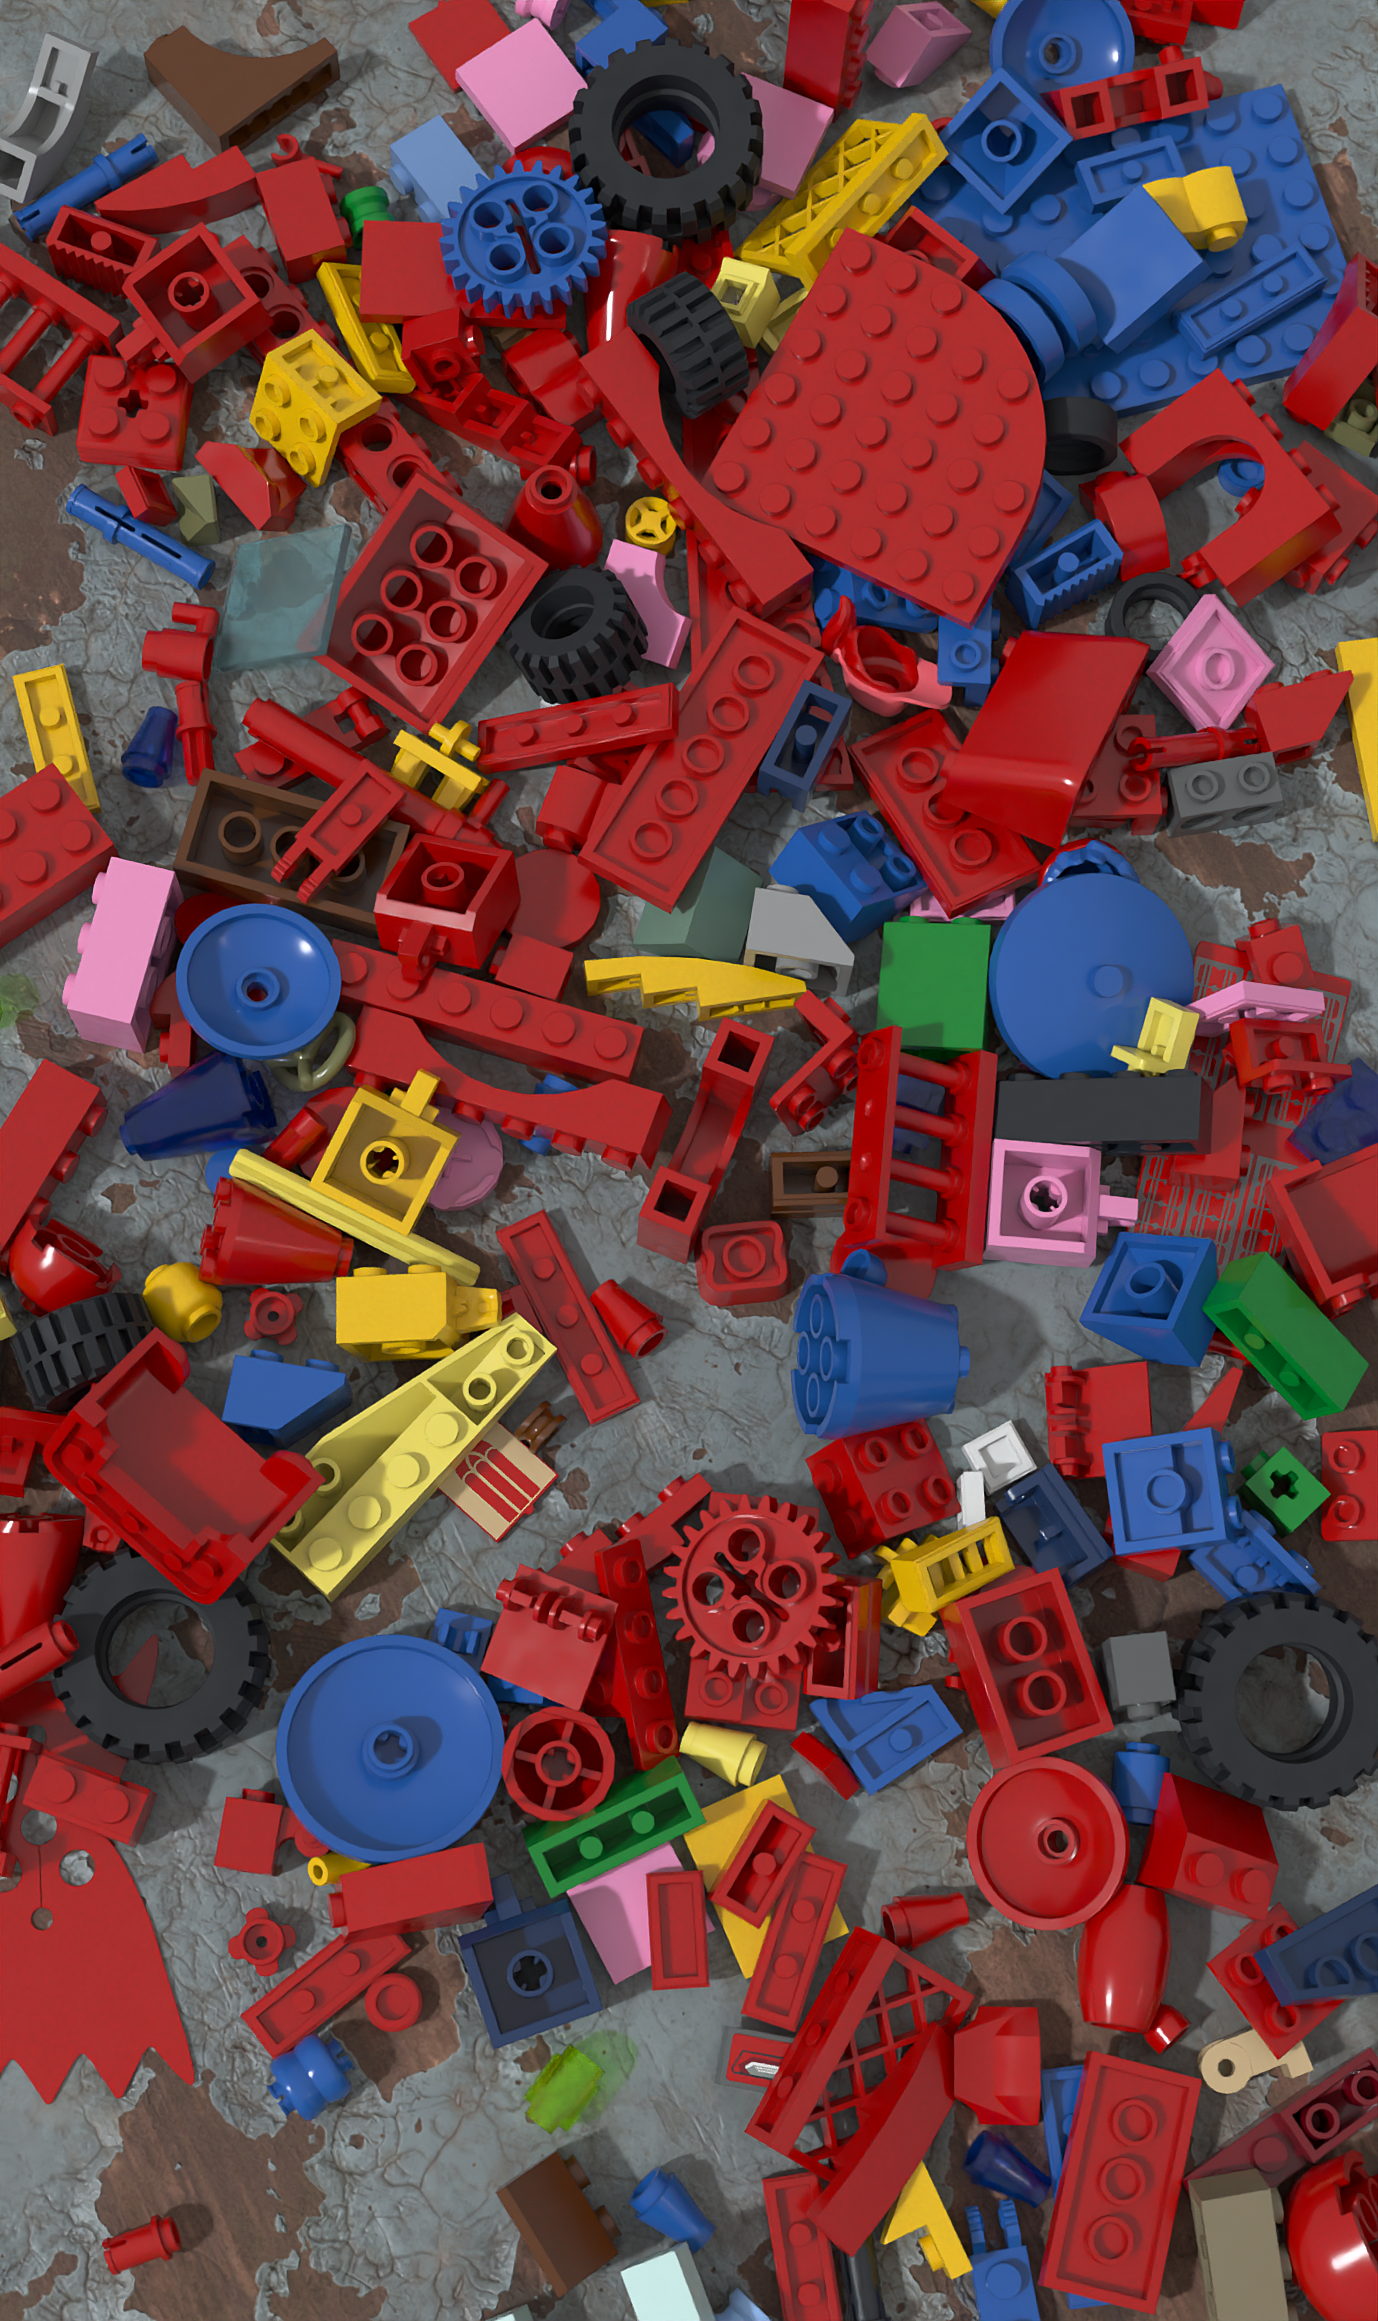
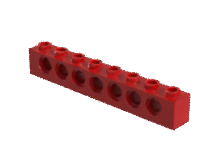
[222,234,485,516]

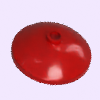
[966,1756,1130,1931]

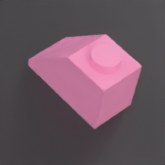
[865,1,973,88]

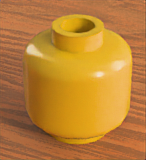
[142,1262,223,1343]

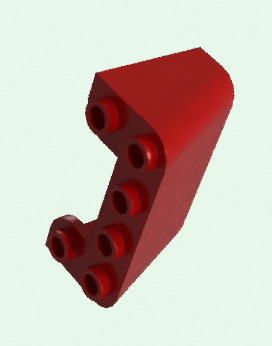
[1263,1143,1378,1321]

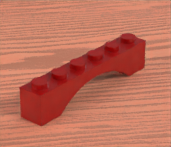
[576,326,814,620]
[343,1005,673,1172]

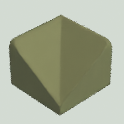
[172,474,222,547]

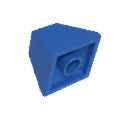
[938,63,1074,215]
[1079,1232,1217,1367]

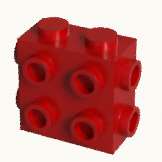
[1234,440,1378,596]

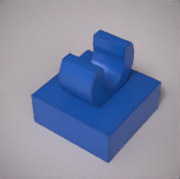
[430,1607,494,1676]

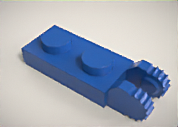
[963,2198,1040,2321]

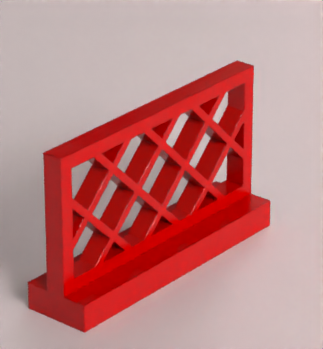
[744,1926,975,2183]

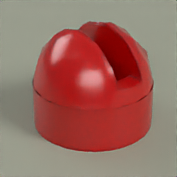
[1142,2004,1192,2056]

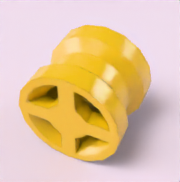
[625,497,676,556]

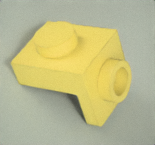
[1111,997,1200,1077]

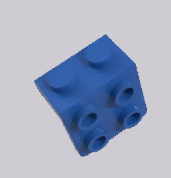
[809,553,938,636]

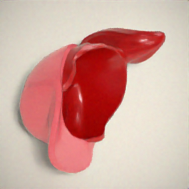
[820,595,952,717]

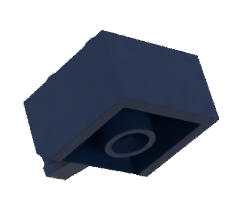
[457,1872,604,2050]

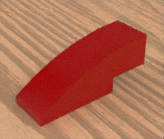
[94,145,261,235]

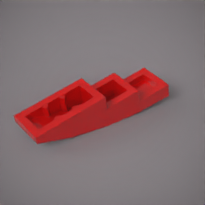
[386,372,583,472]
[805,2021,955,2257]

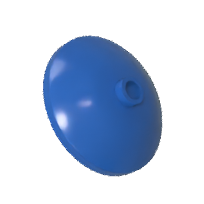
[989,0,1135,94]
[176,904,341,1060]

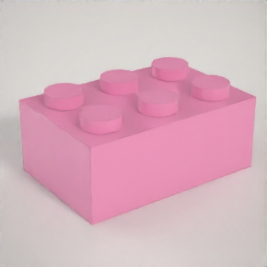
[62,856,185,1054]

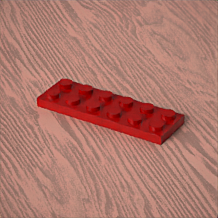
[577,605,825,914]

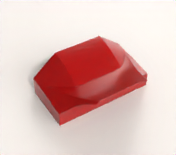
[195,441,307,532]
[954,2006,1041,2126]

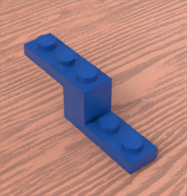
[575,0,694,169]

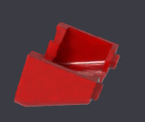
[939,630,1151,850]
[42,1327,326,1604]

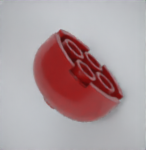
[1283,2150,1378,2321]

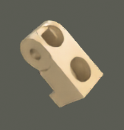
[1195,2026,1314,2094]

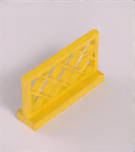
[733,113,948,292]

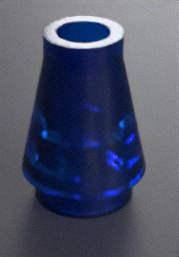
[121,706,178,788]
[962,2130,1052,2208]

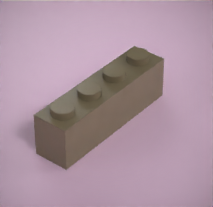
[1188,2168,1299,2321]

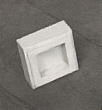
[961,1420,1037,1496]
[956,1471,985,1530]

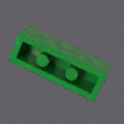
[1201,1251,1369,1421]
[521,1755,706,1898]

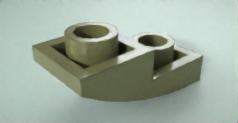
[1322,370,1378,458]

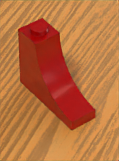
[1282,251,1378,431]

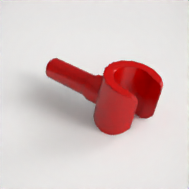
[271,134,344,180]

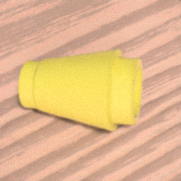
[680,1721,767,1787]

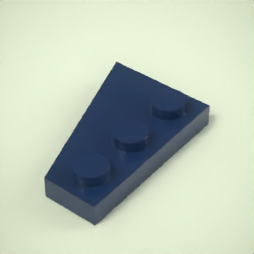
[1253,1884,1378,2007]

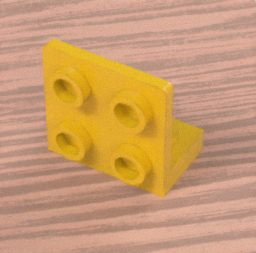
[249,329,382,488]

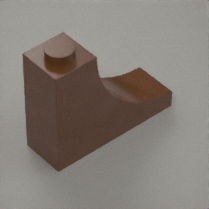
[143,25,341,155]

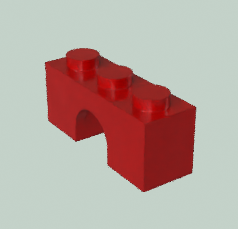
[1040,56,1209,141]

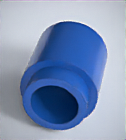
[1111,1742,1171,1827]

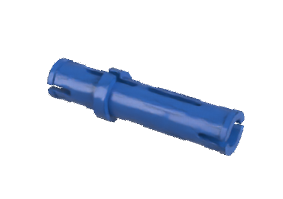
[14,133,159,242]
[66,484,216,591]

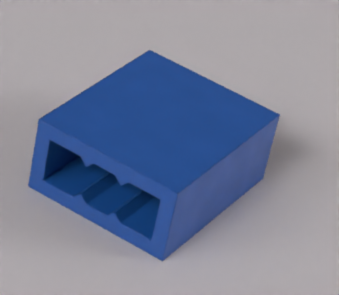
[1054,184,1214,354]

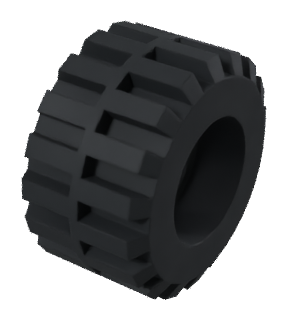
[626,272,750,419]
[503,564,649,705]
[11,1292,155,1412]

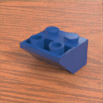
[768,810,929,944]
[222,1350,353,1449]

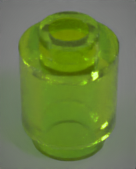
[522,2043,606,2135]

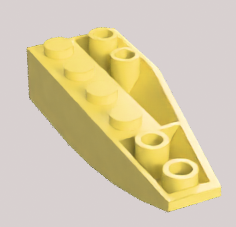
[269,1312,557,1603]

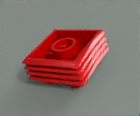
[76,354,194,471]

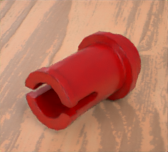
[102,2214,182,2276]

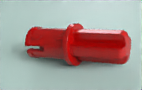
[175,680,217,787]

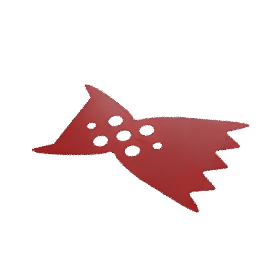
[0,1634,194,2105]

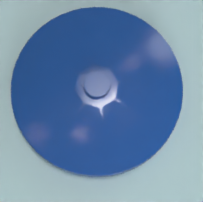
[988,873,1194,1080]
[276,1634,505,1865]

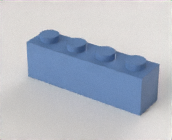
[388,114,522,226]

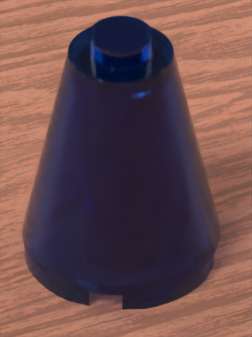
[119,1048,277,1162]

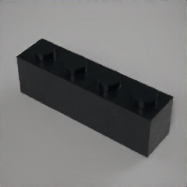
[991,1069,1214,1156]

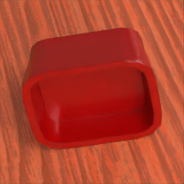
[694,1220,791,1307]

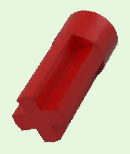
[260,1106,328,1171]

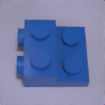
[1102,1427,1244,1557]

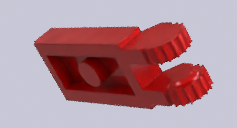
[271,758,407,905]

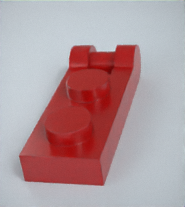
[234,686,388,791]

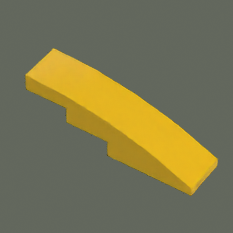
[584,956,806,1022]

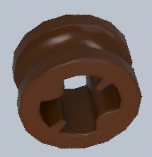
[514,1400,567,1455]

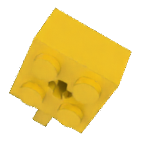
[308,1068,462,1237]
[336,1264,502,1363]

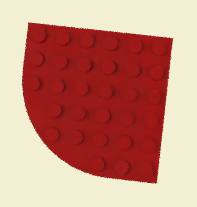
[700,226,1047,630]

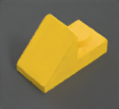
[879,2160,973,2280]

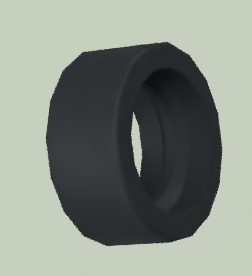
[1043,396,1118,476]
[1104,572,1201,677]

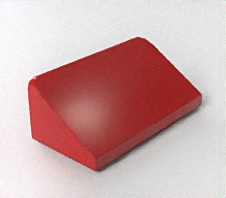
[706,1799,817,1929]

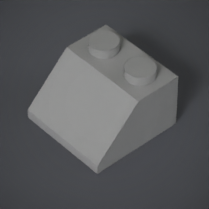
[743,884,855,997]

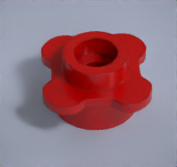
[1174,549,1217,590]
[244,1288,303,1346]
[228,1907,296,1977]

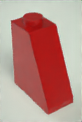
[327,1842,493,1943]

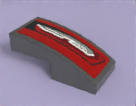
[714,2025,845,2102]

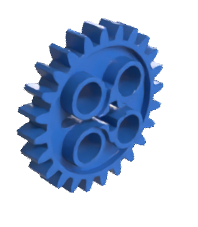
[439,160,608,319]

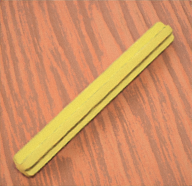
[229,1149,480,1287]

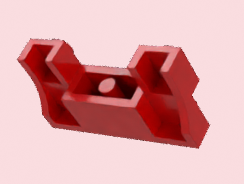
[684,1491,820,1733]

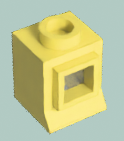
[711,257,781,349]

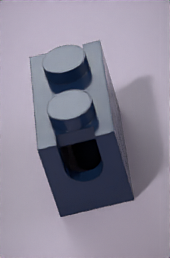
[756,679,853,813]

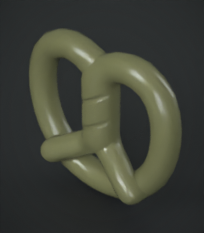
[264,1011,356,1092]

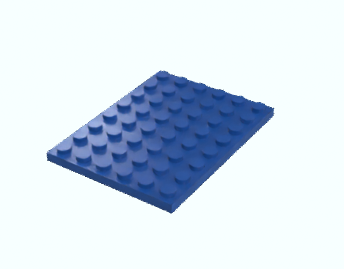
[906,84,1347,419]

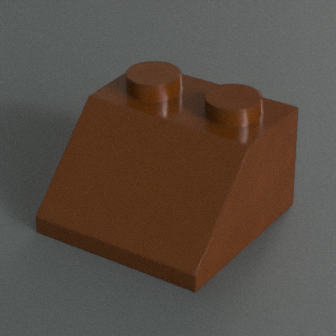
[496,2149,622,2298]

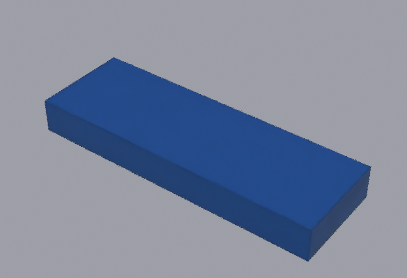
[1172,240,1328,361]

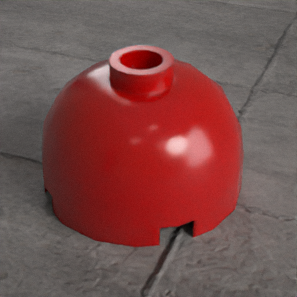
[8,1214,122,1317]
[501,1706,615,1822]

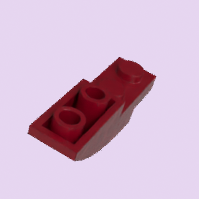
[1181,2047,1378,2200]

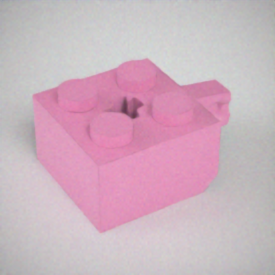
[983,1139,1138,1268]

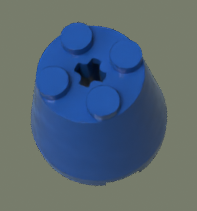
[791,1273,970,1440]

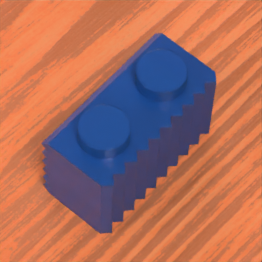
[1004,518,1123,630]

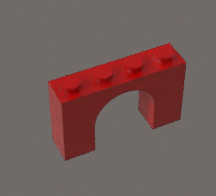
[1118,368,1343,608]
[637,1017,775,1265]

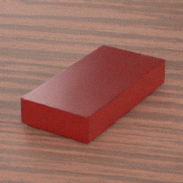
[646,1870,710,1991]

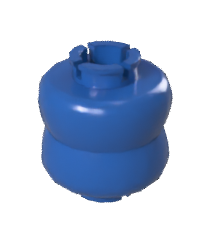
[267,2033,355,2121]

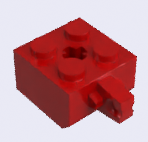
[872,205,998,292]
[115,222,275,384]
[374,833,521,980]

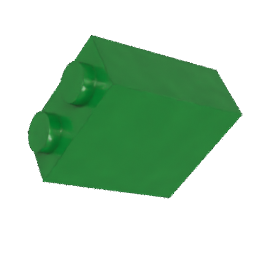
[876,916,995,1062]

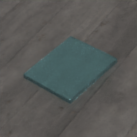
[210,523,352,673]

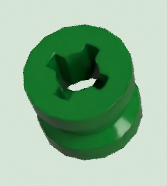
[339,186,397,250]

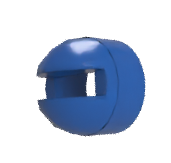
[840,1249,888,1286]

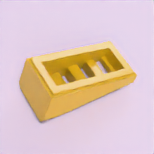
[890,1516,1015,1614]

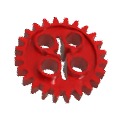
[662,1494,845,1680]

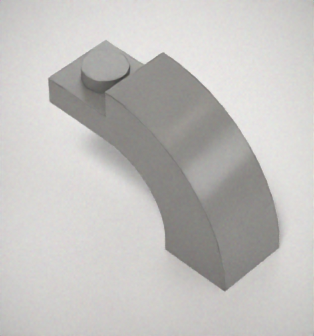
[0,32,99,204]

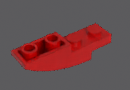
[536,1473,713,1596]

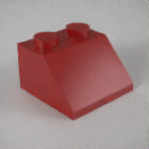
[1135,1773,1279,1922]

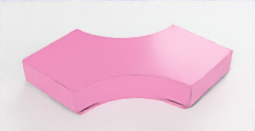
[603,539,693,670]

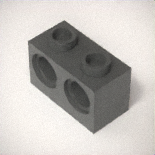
[1161,752,1284,838]
[1093,1631,1176,1724]

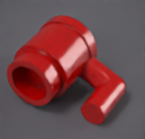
[142,602,220,684]

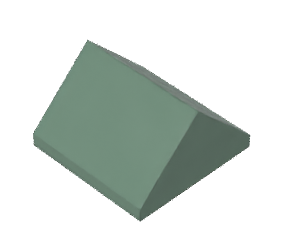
[632,846,764,964]

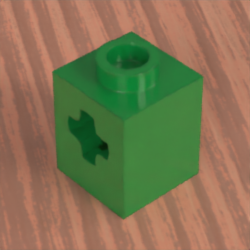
[1235,1446,1331,1539]

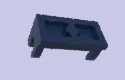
[992,1463,1114,1592]

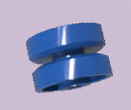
[976,250,1098,386]

